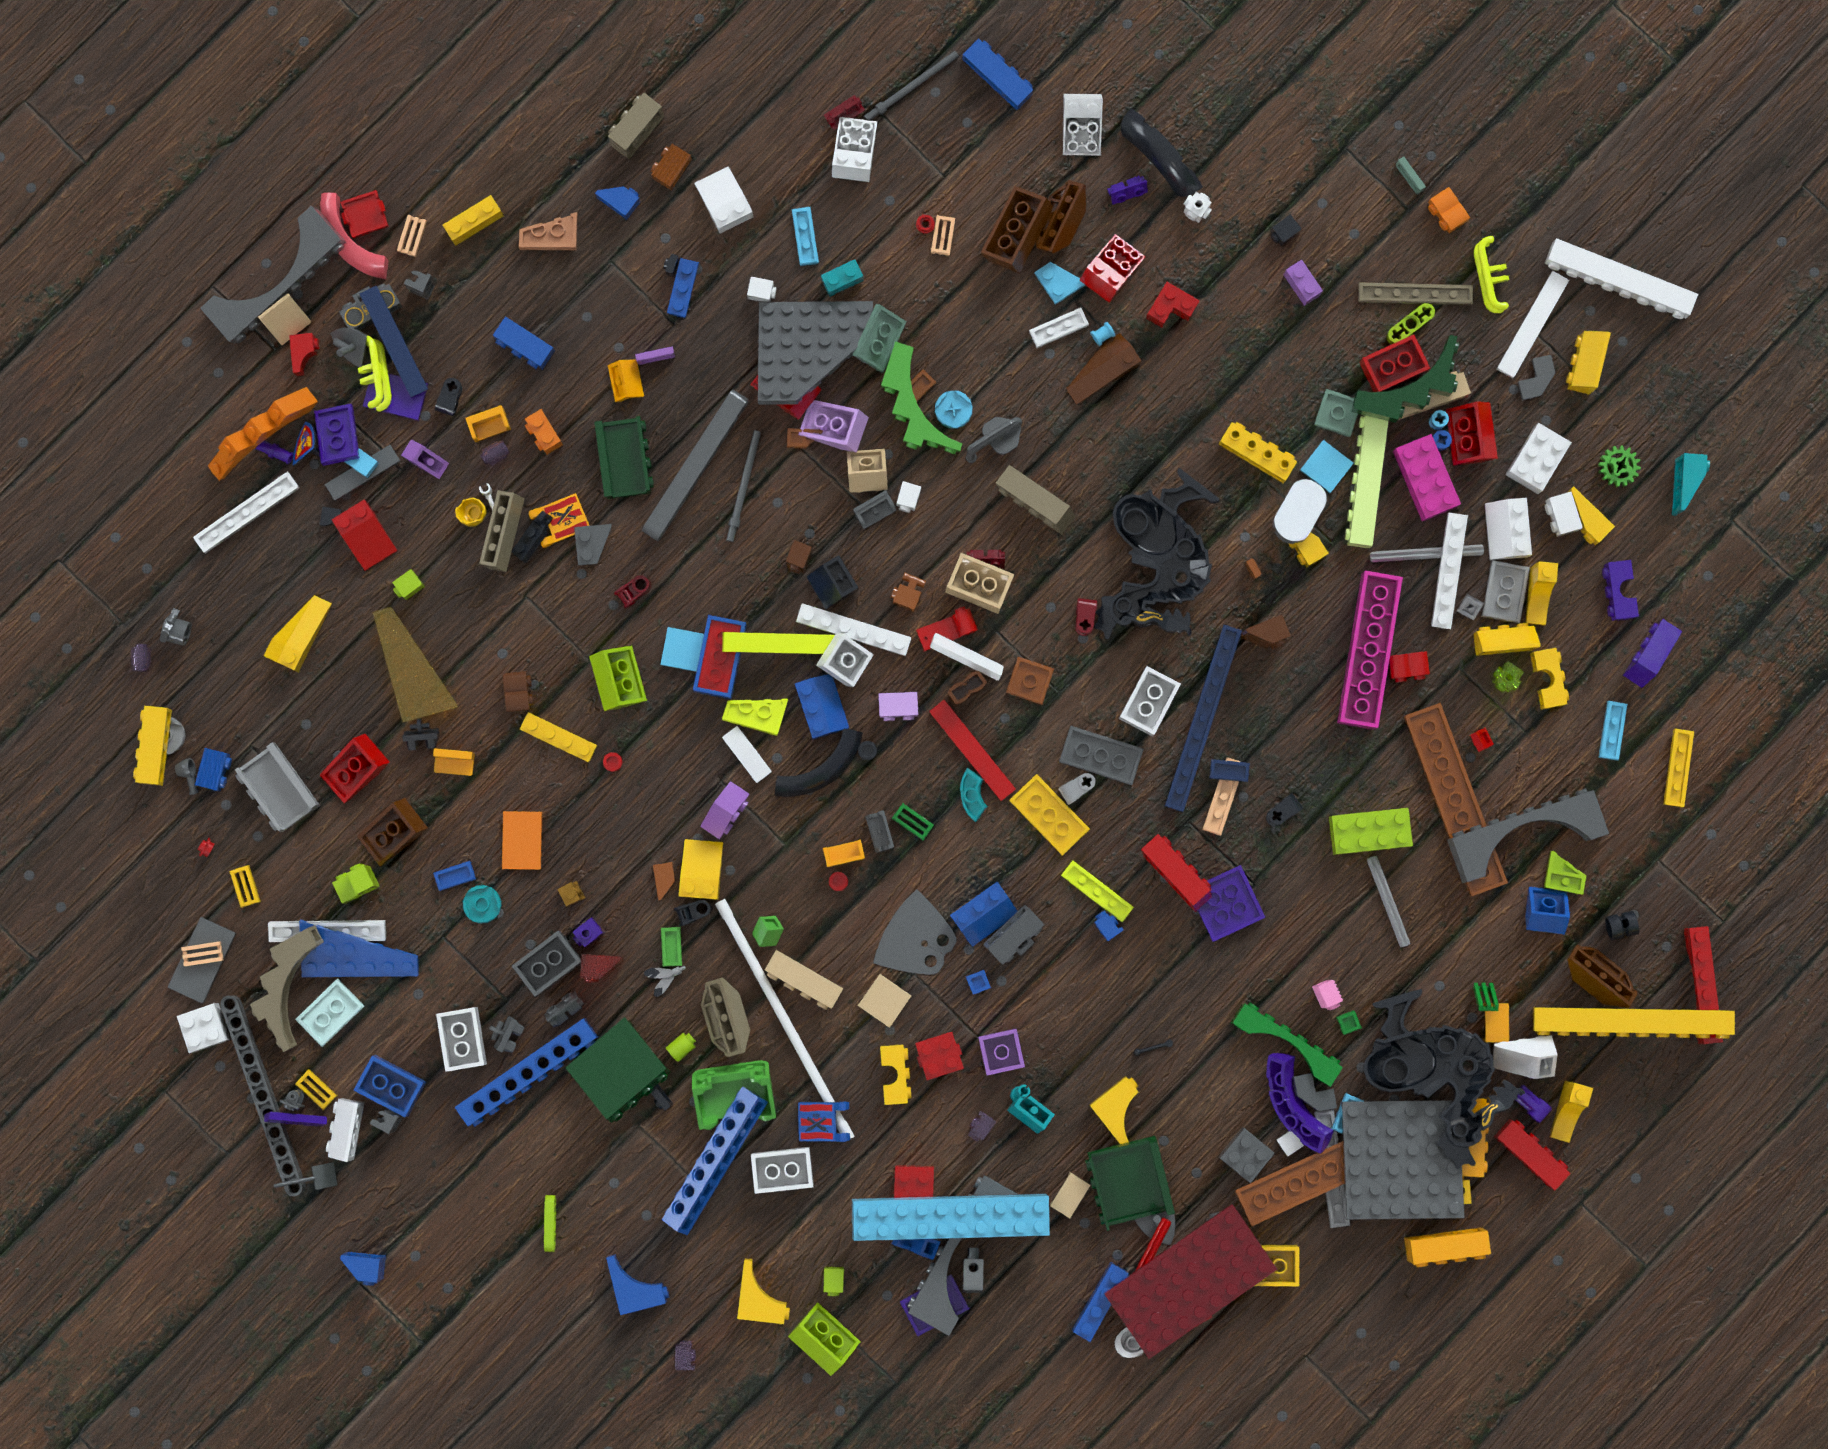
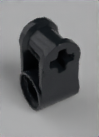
[435,378,463,416]
[1266,793,1303,826]
[674,900,712,927]

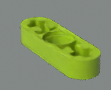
[1387,303,1435,344]
[544,1195,556,1252]

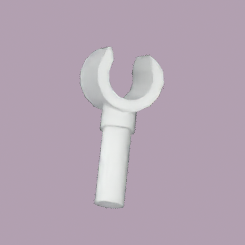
[479,483,494,510]

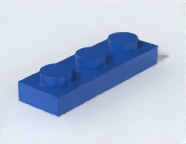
[667,258,699,318]

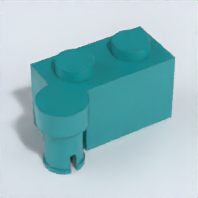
[1007,1085,1055,1134]

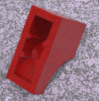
[289,333,320,376]

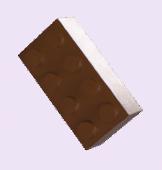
[980,186,1053,273]

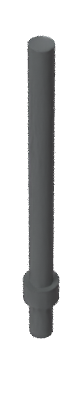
[864,51,959,121]
[726,430,761,542]

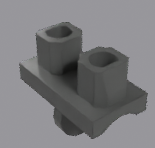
[489,1015,524,1053]

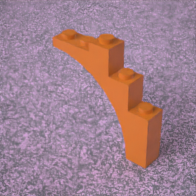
[208,387,318,481]

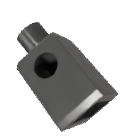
[963,1248,983,1293]

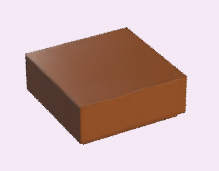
[1244,558,1262,580]

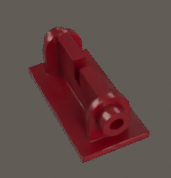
[823,95,865,131]
[966,550,1005,569]

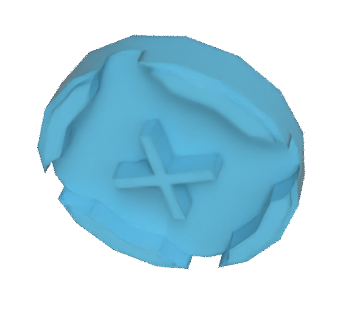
[935,391,972,429]

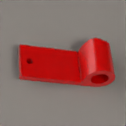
[916,606,978,651]

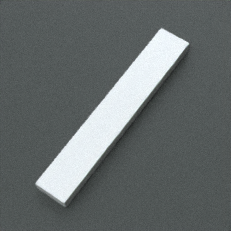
[1497,271,1569,379]

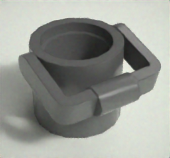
[159,608,192,646]

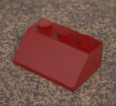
[1446,402,1498,466]

